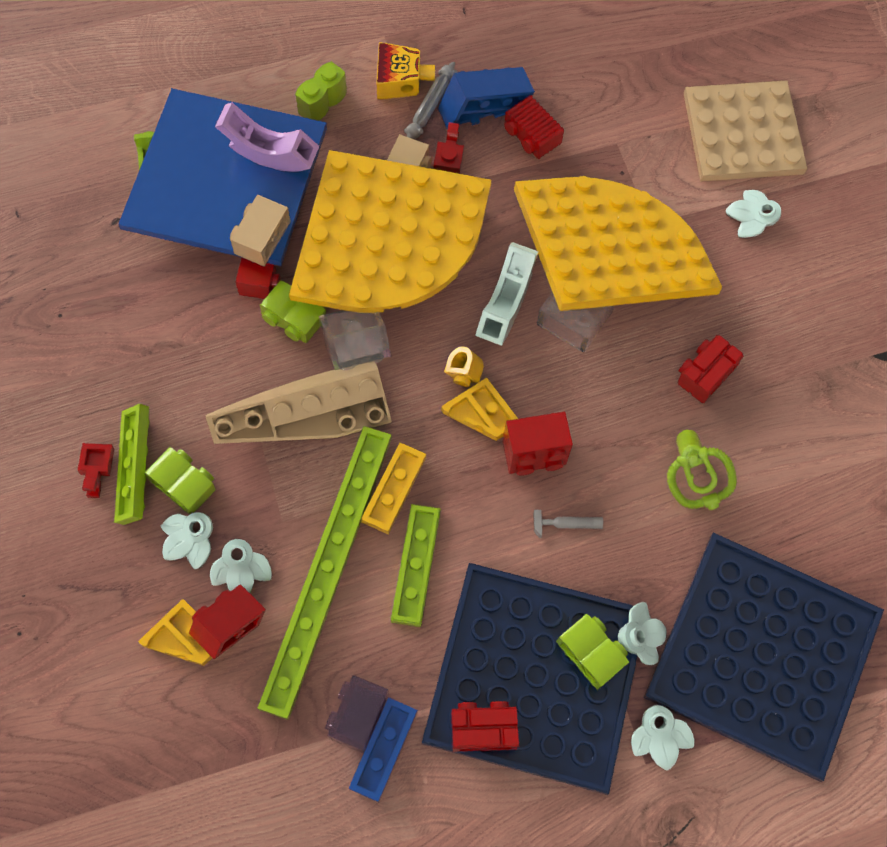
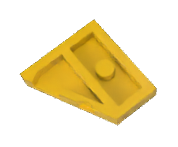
[441,378,518,441]
[138,599,212,666]

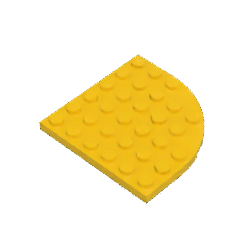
[289,150,492,313]
[514,176,722,311]

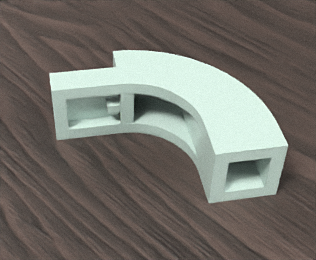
[475,242,539,346]

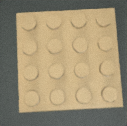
[684,81,807,182]

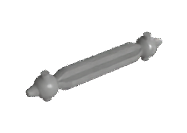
[404,62,458,139]

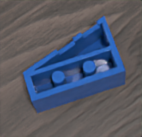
[438,67,535,130]

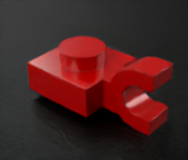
[433,122,464,174]
[77,443,115,498]

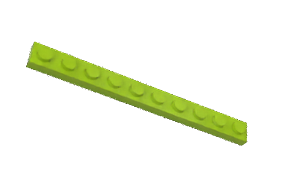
[257,426,392,720]

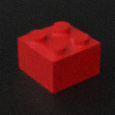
[502,411,573,476]

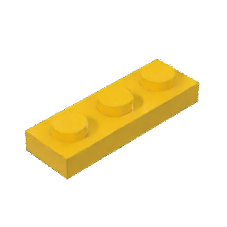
[361,443,426,535]

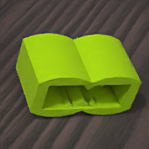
[295,61,347,121]
[260,280,327,343]
[144,447,216,515]
[556,614,629,690]

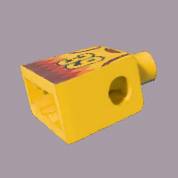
[376,42,435,100]

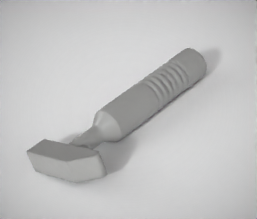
[533,510,603,538]

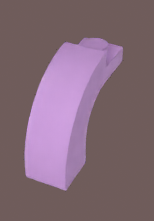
[215,102,319,172]

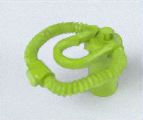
[667,430,737,510]

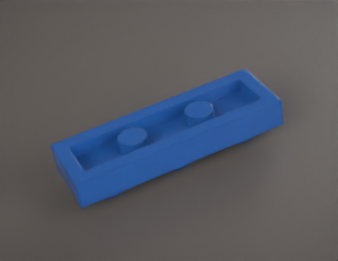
[349,697,417,803]

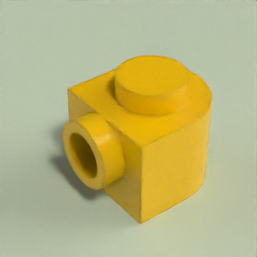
[444,346,484,387]

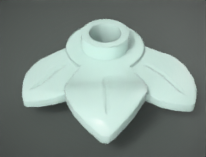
[726,190,781,238]
[161,512,213,569]
[210,539,272,593]
[618,602,667,665]
[631,705,694,770]

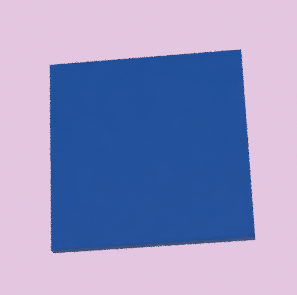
[118,88,327,266]

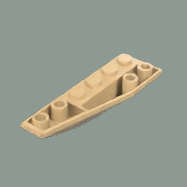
[206,359,392,444]

